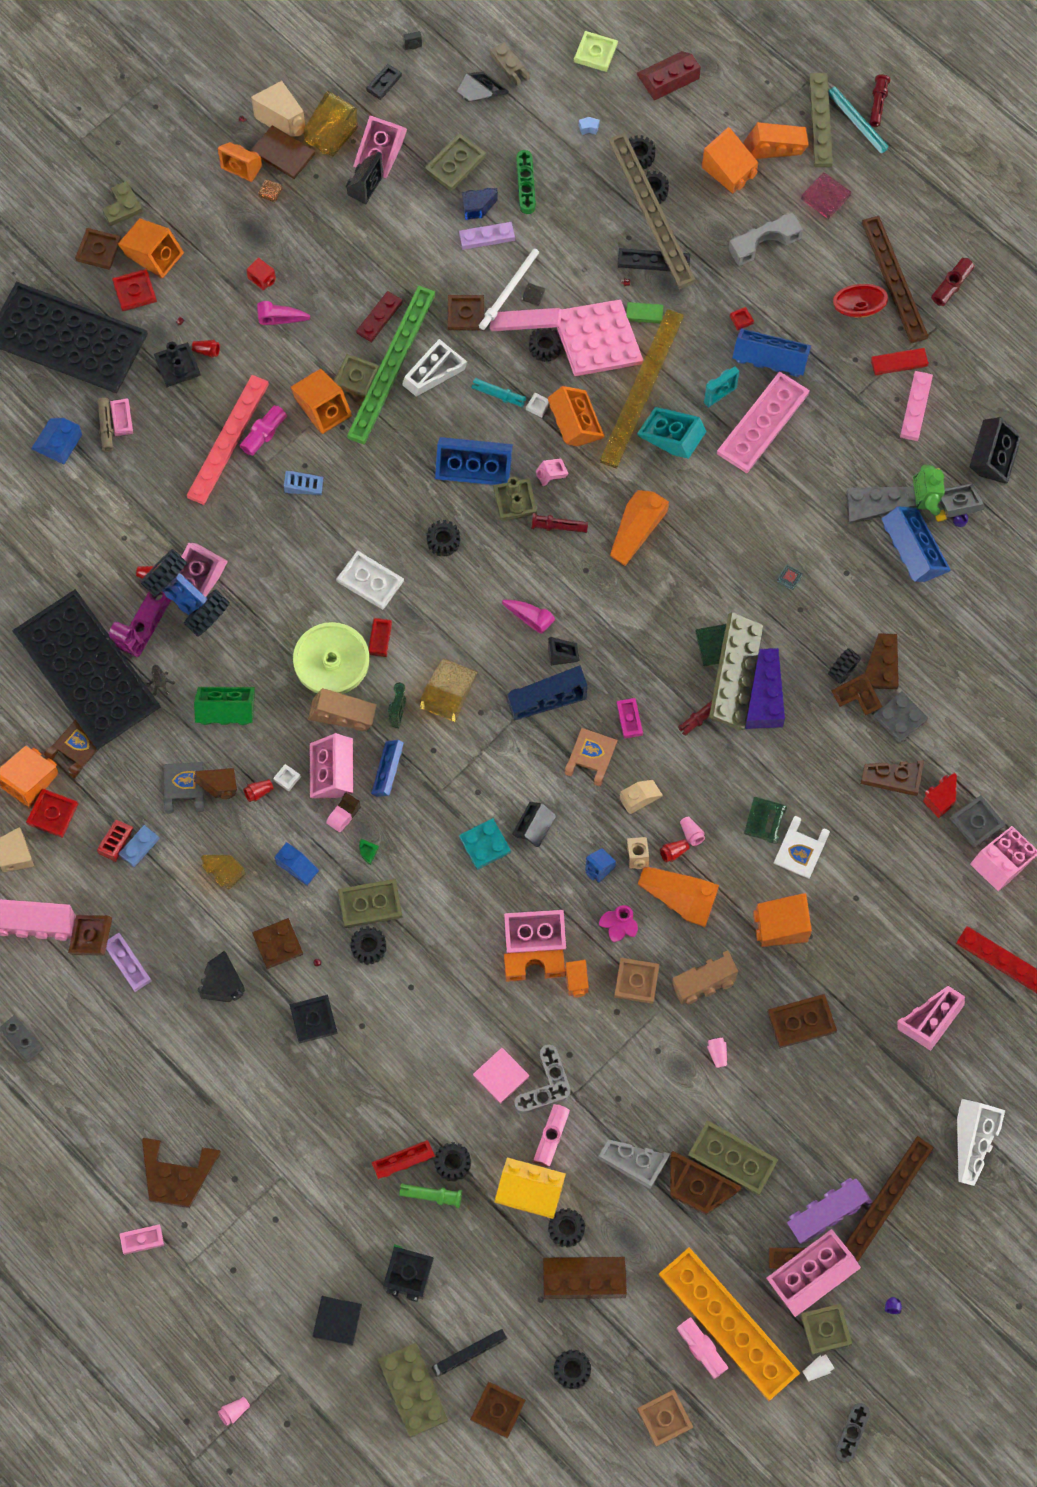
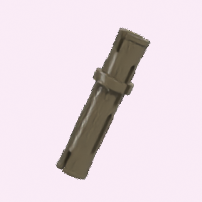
[97,398,114,452]

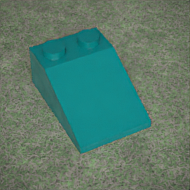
[637,407,707,459]

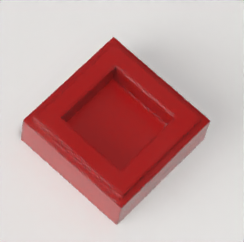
[729,307,754,331]

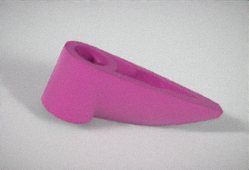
[257,301,310,325]
[502,599,555,634]

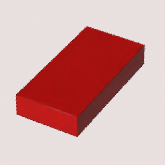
[368,618,392,657]

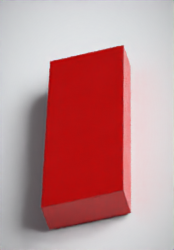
[871,348,929,375]

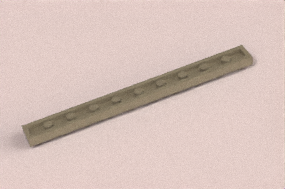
[609,132,696,290]

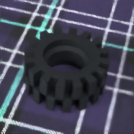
[629,135,656,170]
[645,171,669,204]
[529,328,562,362]
[426,520,460,557]
[828,648,861,684]
[350,926,386,965]
[434,1142,471,1181]
[548,1208,585,1248]
[554,1349,591,1389]

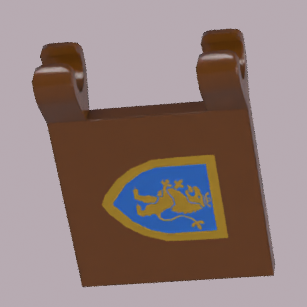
[44,720,99,778]

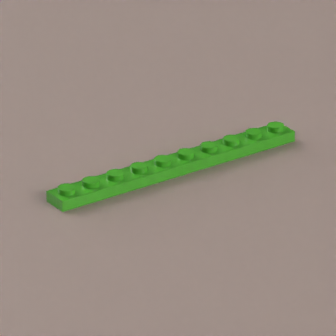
[347,285,435,445]

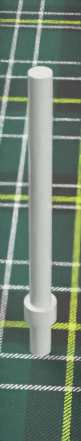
[479,249,539,330]

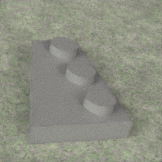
[598,1140,670,1189]

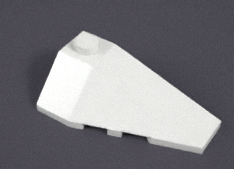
[957,1099,1005,1186]

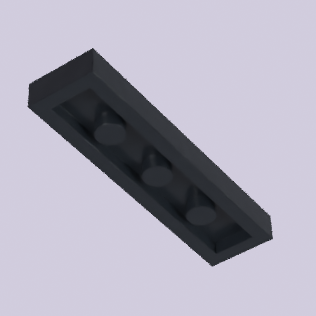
[617,248,690,271]

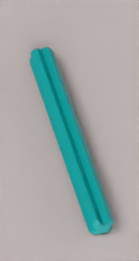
[828,87,888,153]

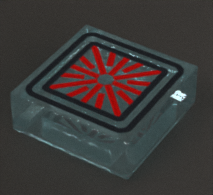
[777,565,803,590]

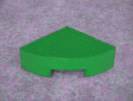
[359,839,379,865]

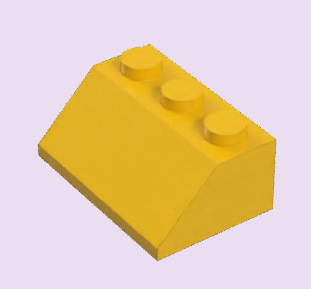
[494,1157,566,1219]

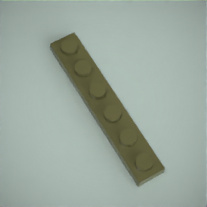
[809,73,833,167]

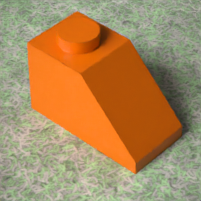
[565,960,589,998]

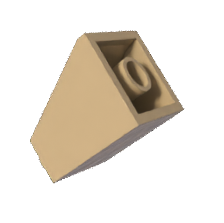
[251,81,306,138]

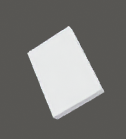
[336,551,404,610]

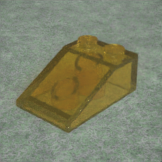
[420,658,478,722]

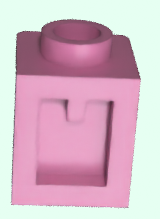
[536,459,568,486]

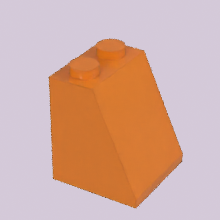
[702,127,758,194]
[118,218,184,278]
[290,368,352,434]
[0,746,59,808]
[753,893,812,947]

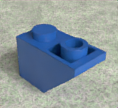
[585,848,616,883]

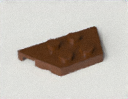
[670,1150,742,1215]

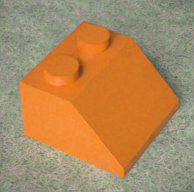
[218,142,262,182]

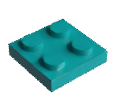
[704,366,740,408]
[459,818,511,870]

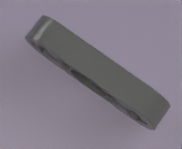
[835,1403,870,1463]

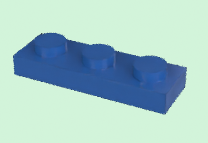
[371,740,404,797]

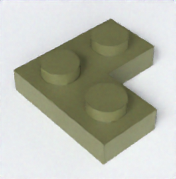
[102,181,143,226]

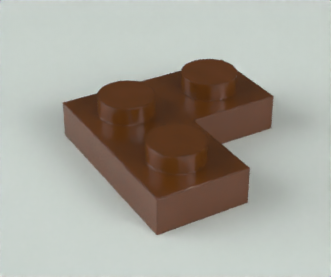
[831,673,883,716]

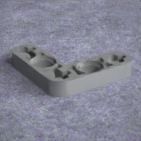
[515,1045,571,1114]

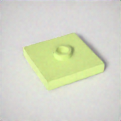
[574,31,618,72]

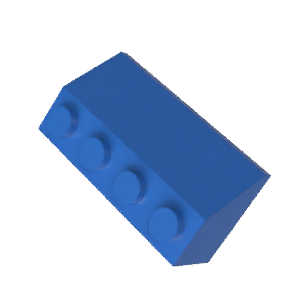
[732,328,811,377]
[435,437,513,485]
[882,506,951,582]

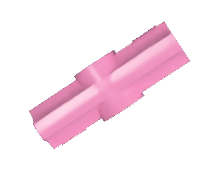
[533,1104,570,1167]
[677,1317,728,1379]

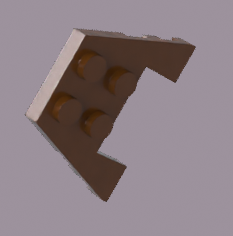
[142,1138,221,1208]

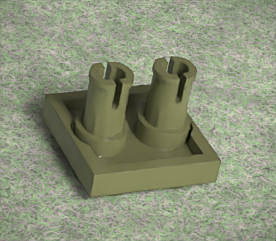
[493,477,537,521]

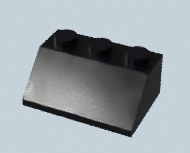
[969,417,1022,484]

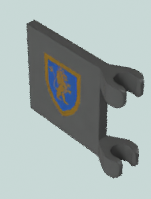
[164,762,204,814]

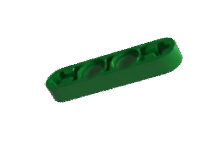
[516,150,536,214]

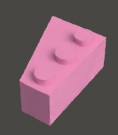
[897,986,965,1051]

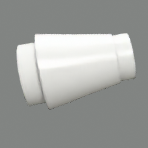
[802,1354,835,1382]

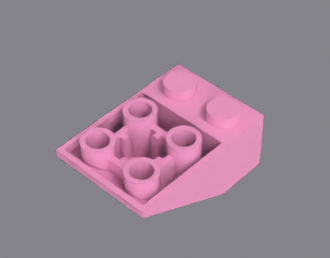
[970,826,1037,891]

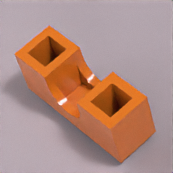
[504,950,565,982]

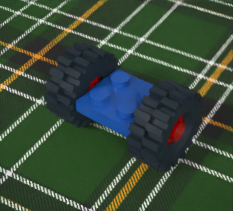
[140,549,230,637]

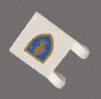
[773,816,830,879]

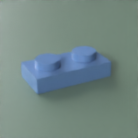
[119,825,160,867]

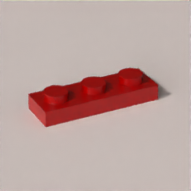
[371,1140,435,1179]

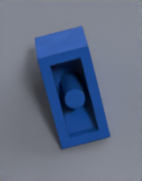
[275,842,319,886]

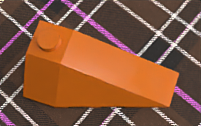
[610,490,669,566]

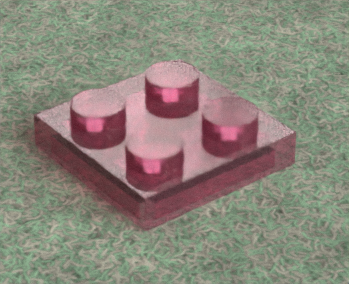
[801,172,851,219]

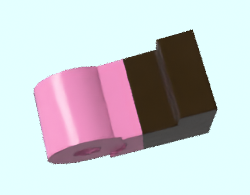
[326,792,361,832]

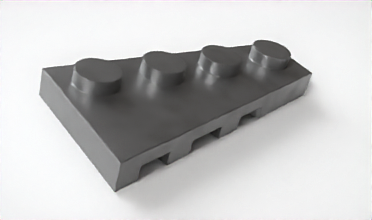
[846,487,917,524]

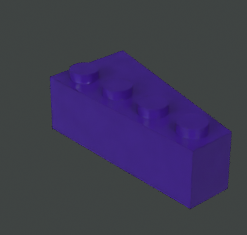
[745,648,785,729]

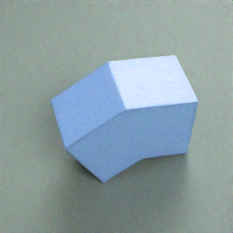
[578,117,599,135]

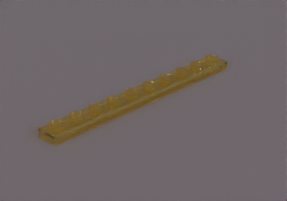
[600,309,684,469]

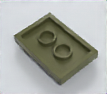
[425,133,486,192]
[338,879,403,928]

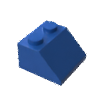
[32,418,82,464]

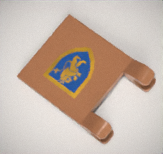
[565,728,618,786]

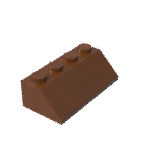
[543,1257,627,1299]

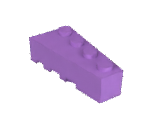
[787,1178,872,1245]

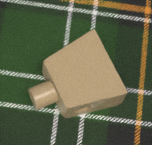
[0,827,34,872]

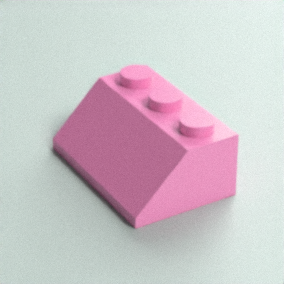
[310,733,353,798]
[504,910,566,953]

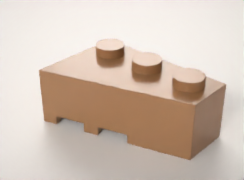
[308,688,377,731]
[672,950,738,1005]

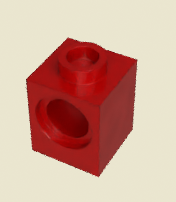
[246,257,276,291]

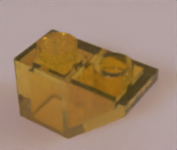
[201,855,246,890]

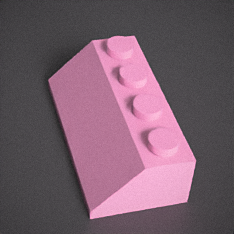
[0,899,76,941]
[766,1229,861,1317]

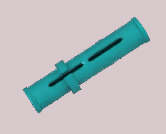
[471,378,526,408]

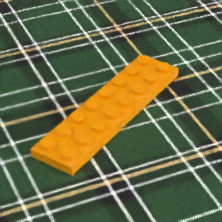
[658,1247,800,1401]

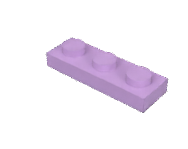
[459,222,515,250]
[106,933,152,992]

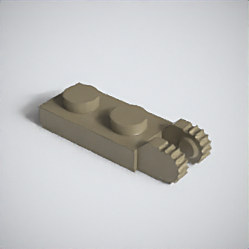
[490,42,530,86]

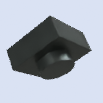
[403,31,422,50]

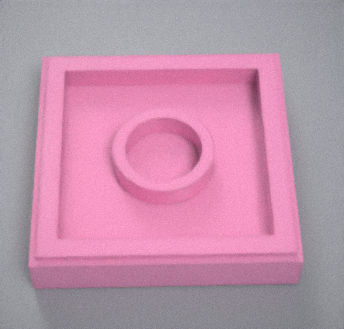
[473,1048,529,1104]

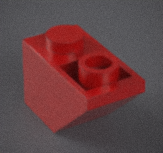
[923,772,957,818]

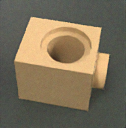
[627,837,649,869]

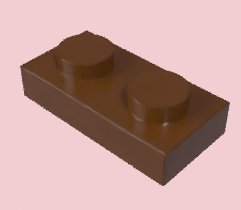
[769,1247,807,1268]

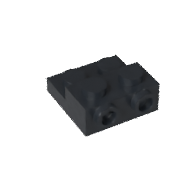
[383,1246,434,1302]

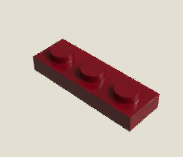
[356,291,403,343]

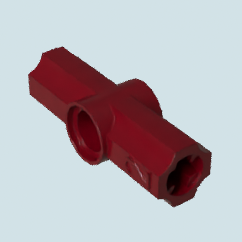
[931,258,975,306]

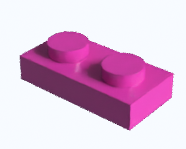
[616,698,643,739]

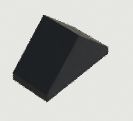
[548,637,580,666]

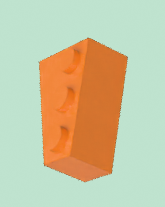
[744,122,809,159]

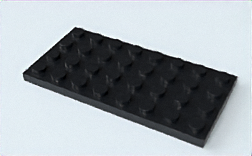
[0,281,148,394]
[12,589,161,750]

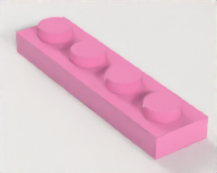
[900,371,933,441]

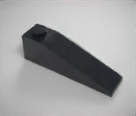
[197,951,245,1002]

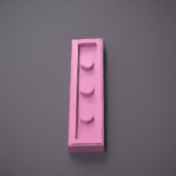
[490,308,562,331]

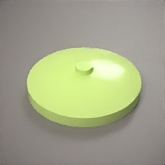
[293,622,370,694]

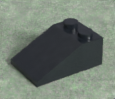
[346,152,383,205]

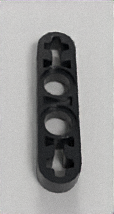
[431,1329,508,1377]

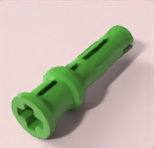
[399,1183,462,1208]

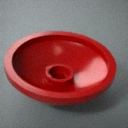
[833,284,888,318]

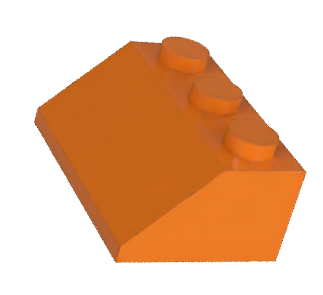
[548,386,605,446]

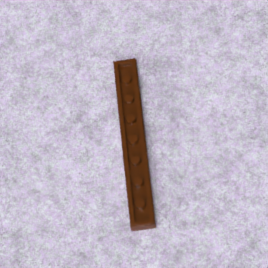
[862,215,928,343]
[845,1136,934,1262]

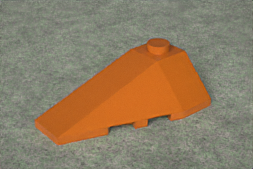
[638,867,719,927]

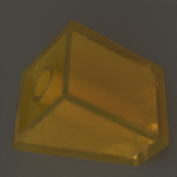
[304,91,358,157]

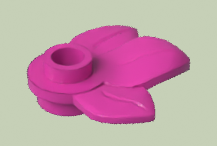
[599,905,638,942]

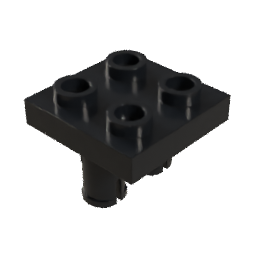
[154,341,201,387]

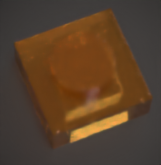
[258,179,283,203]

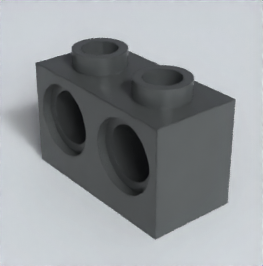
[0,1015,43,1062]

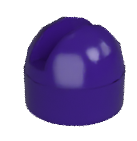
[953,514,968,527]
[885,1297,902,1314]

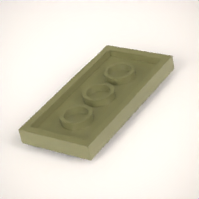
[688,1120,778,1196]
[378,1343,448,1438]

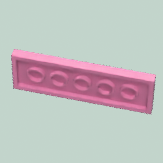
[717,371,810,473]

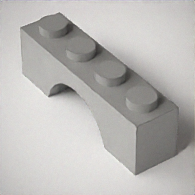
[728,213,803,267]

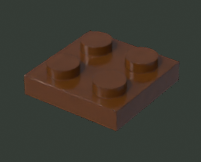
[75,228,122,270]
[448,295,484,330]
[68,915,112,956]
[252,918,303,969]
[470,1381,526,1439]

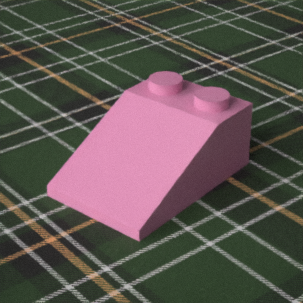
[353,116,407,178]
[180,543,228,597]

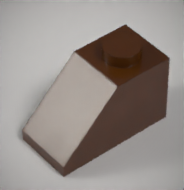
[194,768,237,799]

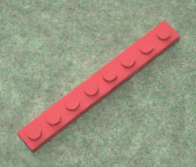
[187,375,269,505]

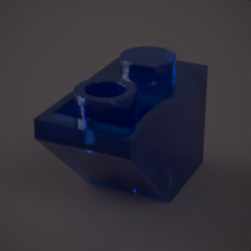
[462,188,498,220]

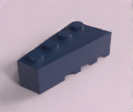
[507,665,588,721]

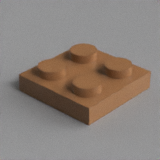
[614,958,660,1004]
[637,1390,693,1447]

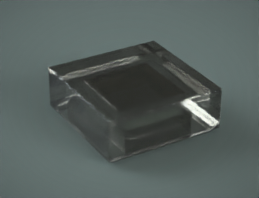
[522,282,545,306]

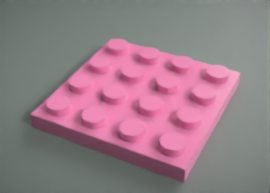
[557,300,643,376]

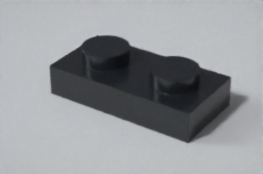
[366,64,402,100]

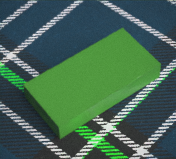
[626,302,663,324]

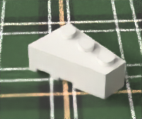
[402,339,467,397]

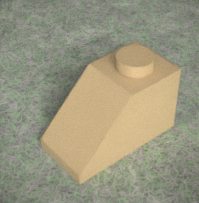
[620,780,663,815]

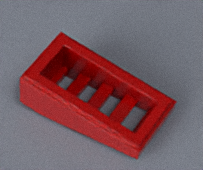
[97,820,133,862]

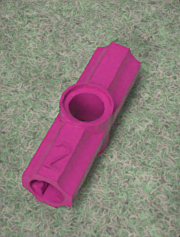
[240,405,287,456]

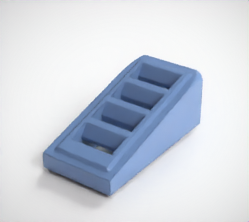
[284,471,323,495]

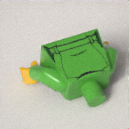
[913,464,947,522]

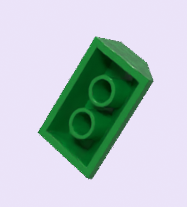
[194,687,255,725]

